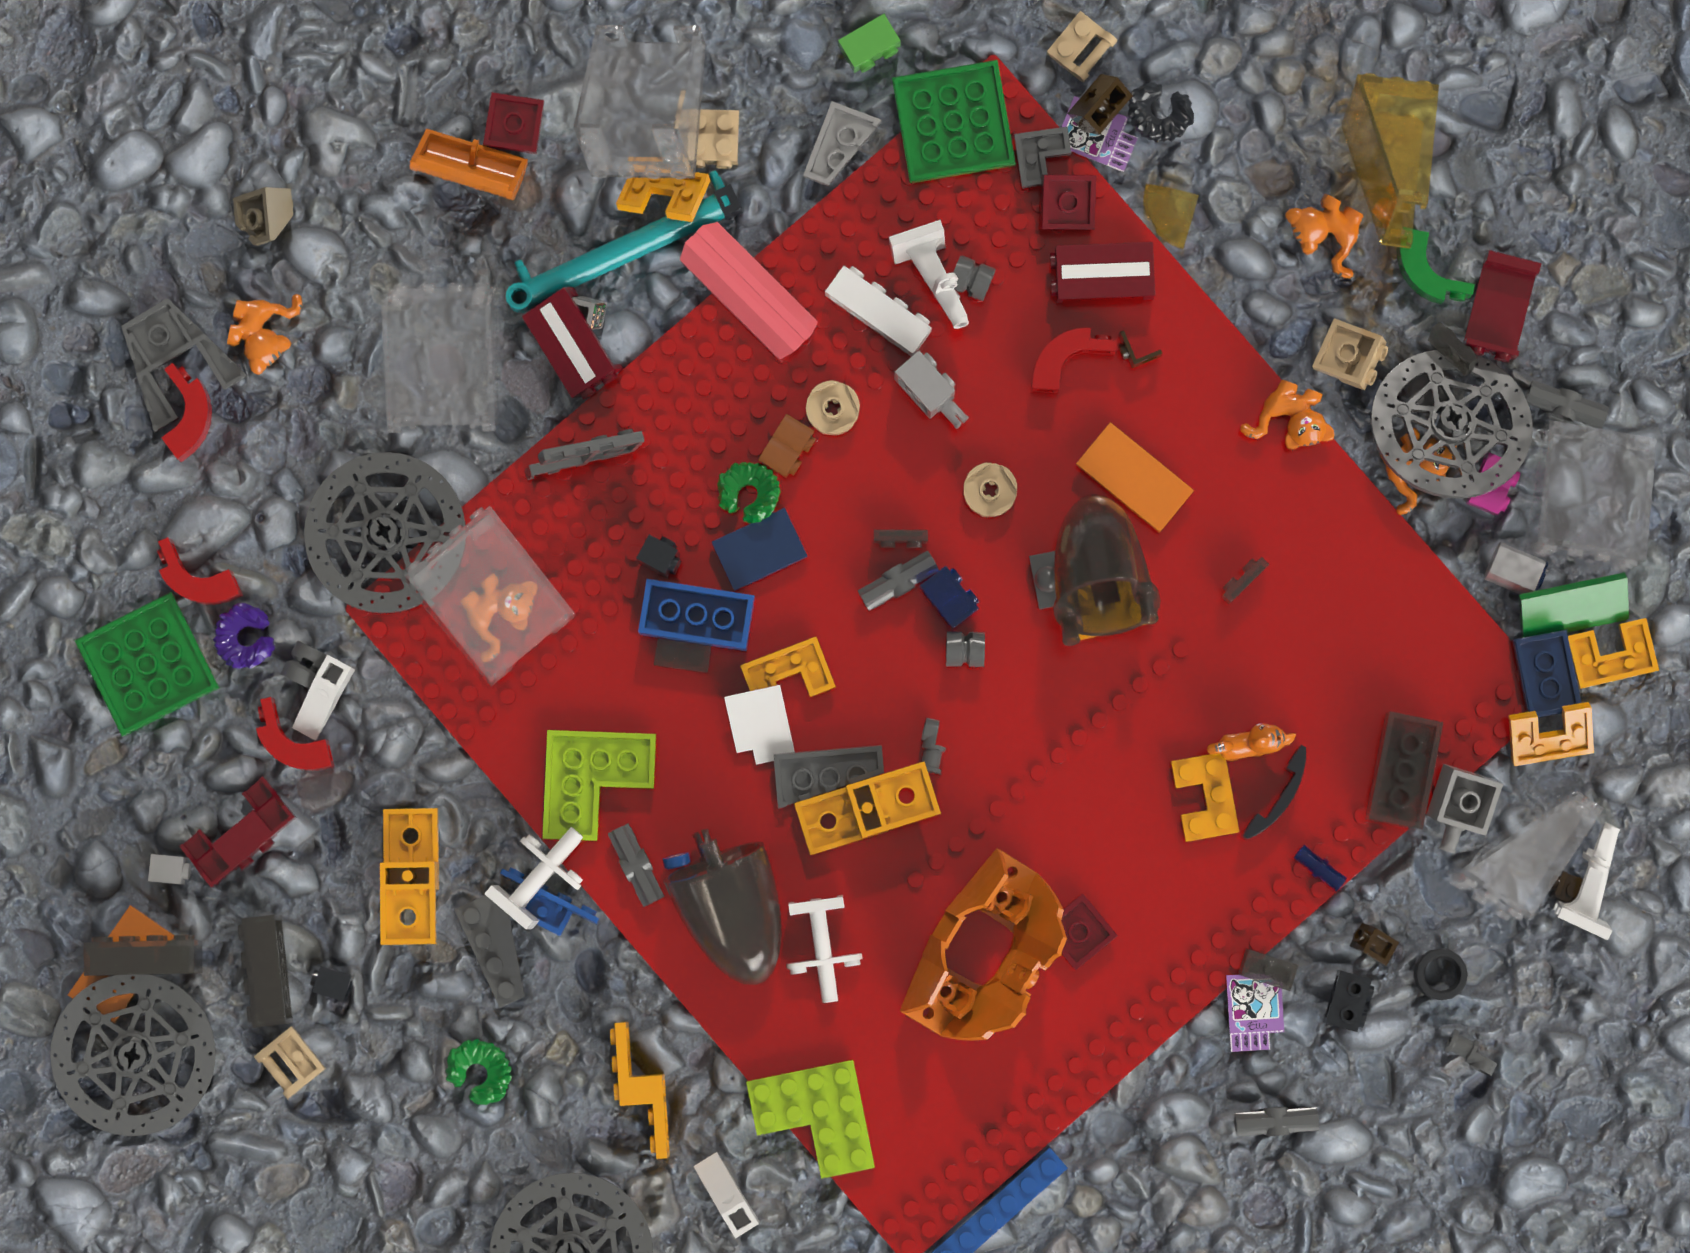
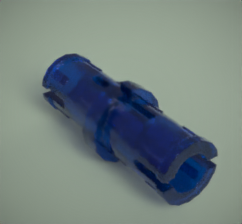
[1293,844,1347,892]

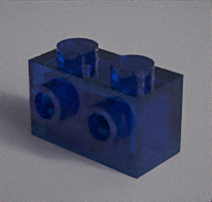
[920,566,979,630]

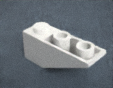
[292,655,355,741]
[693,1152,759,1239]

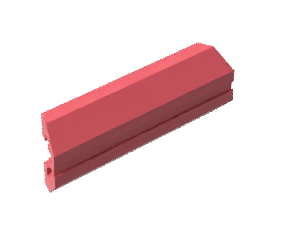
[680,222,818,359]

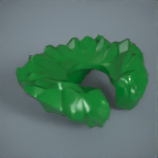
[717,462,781,524]
[445,1039,512,1105]

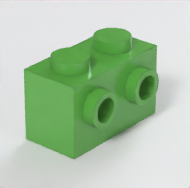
[838,14,901,73]

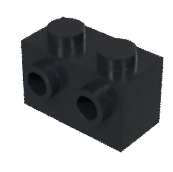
[636,534,682,579]
[1323,970,1374,1032]

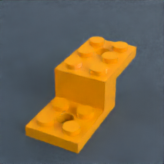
[794,761,941,856]
[380,808,439,945]
[610,1022,670,1159]

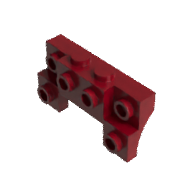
[179,776,297,888]

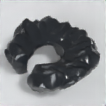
[1128,82,1194,143]

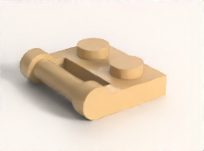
[1046,11,1117,82]
[254,1026,326,1100]

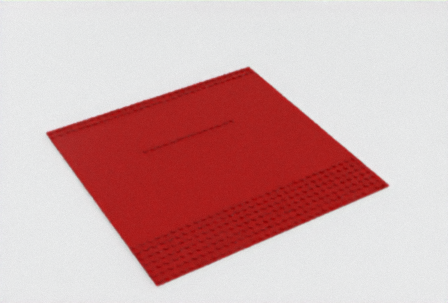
[345,55,1526,1253]

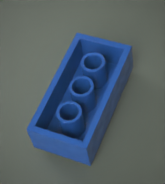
[638,579,755,651]

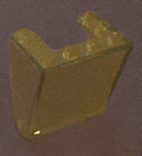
[1341,73,1439,248]

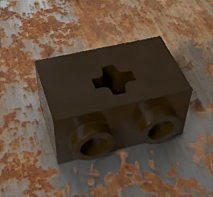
[1067,74,1133,135]

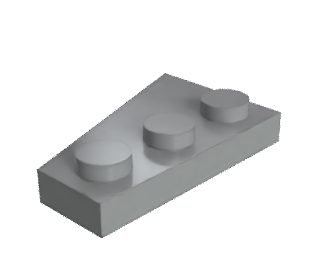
[803,101,882,186]

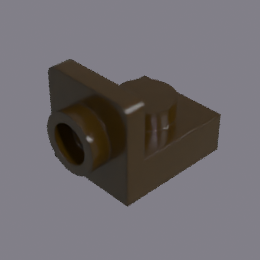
[1548,871,1583,903]
[1350,923,1399,966]

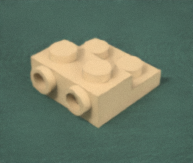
[684,109,739,169]
[1312,318,1388,391]

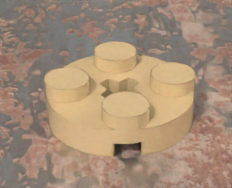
[806,381,860,435]
[963,463,1017,517]

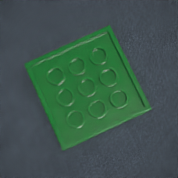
[892,60,1016,183]
[74,592,220,737]

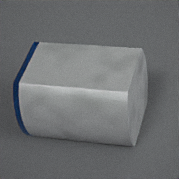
[1484,542,1549,594]

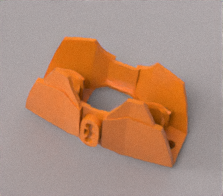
[900,848,1067,1041]

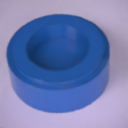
[662,852,691,869]

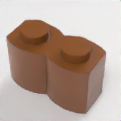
[758,414,816,478]

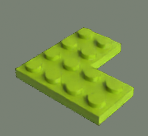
[543,730,656,841]
[746,1060,875,1179]

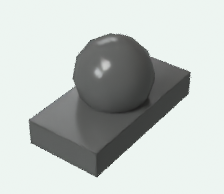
[1029,551,1066,610]

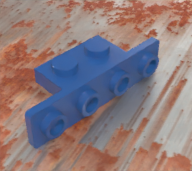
[500,867,599,937]

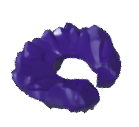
[213,603,275,669]

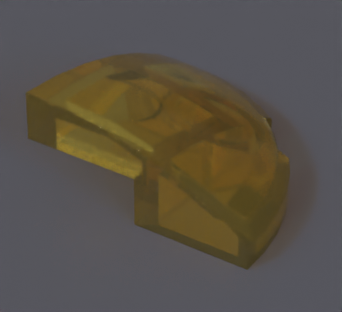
[1144,184,1199,250]

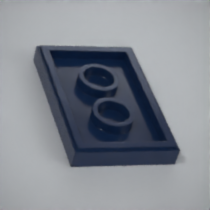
[712,508,808,591]
[1512,630,1581,718]

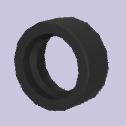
[1414,948,1468,1000]

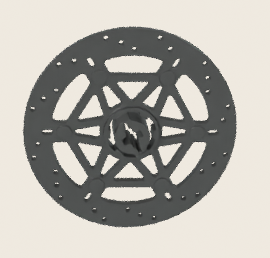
[1371,349,1533,499]
[304,452,466,613]
[50,972,216,1136]
[489,1173,653,1253]

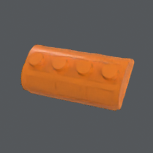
[410,128,528,201]

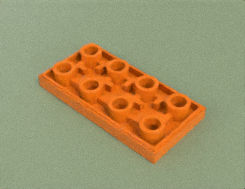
[1076,422,1194,533]
[68,905,176,1023]

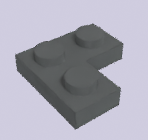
[1014,127,1071,189]

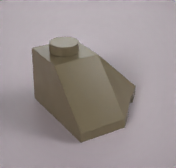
[233,187,293,246]

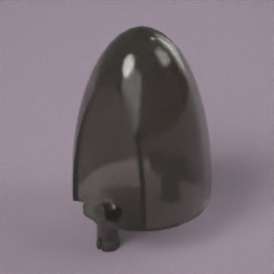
[1053,494,1161,646]
[664,828,782,985]

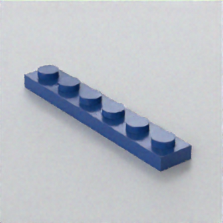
[931,1147,1068,1253]

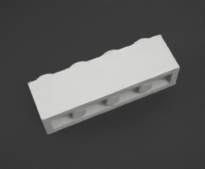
[825,266,932,357]

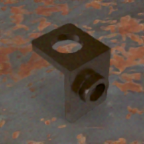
[1118,330,1162,368]

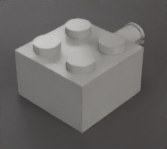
[894,351,969,429]
[1426,764,1503,853]

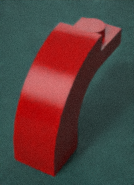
[1031,328,1117,394]
[161,363,212,462]
[157,537,243,605]
[256,697,335,771]

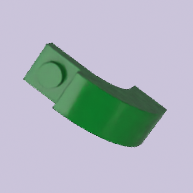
[1397,228,1475,304]

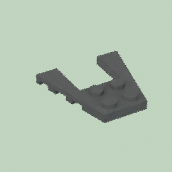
[121,298,248,432]
[525,429,644,480]

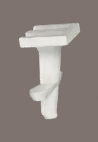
[889,220,969,329]
[1553,822,1620,940]
[484,827,583,929]
[786,895,863,1003]

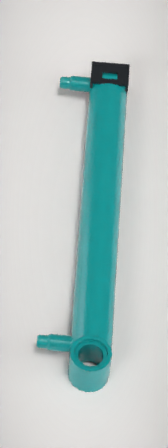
[505,170,743,313]

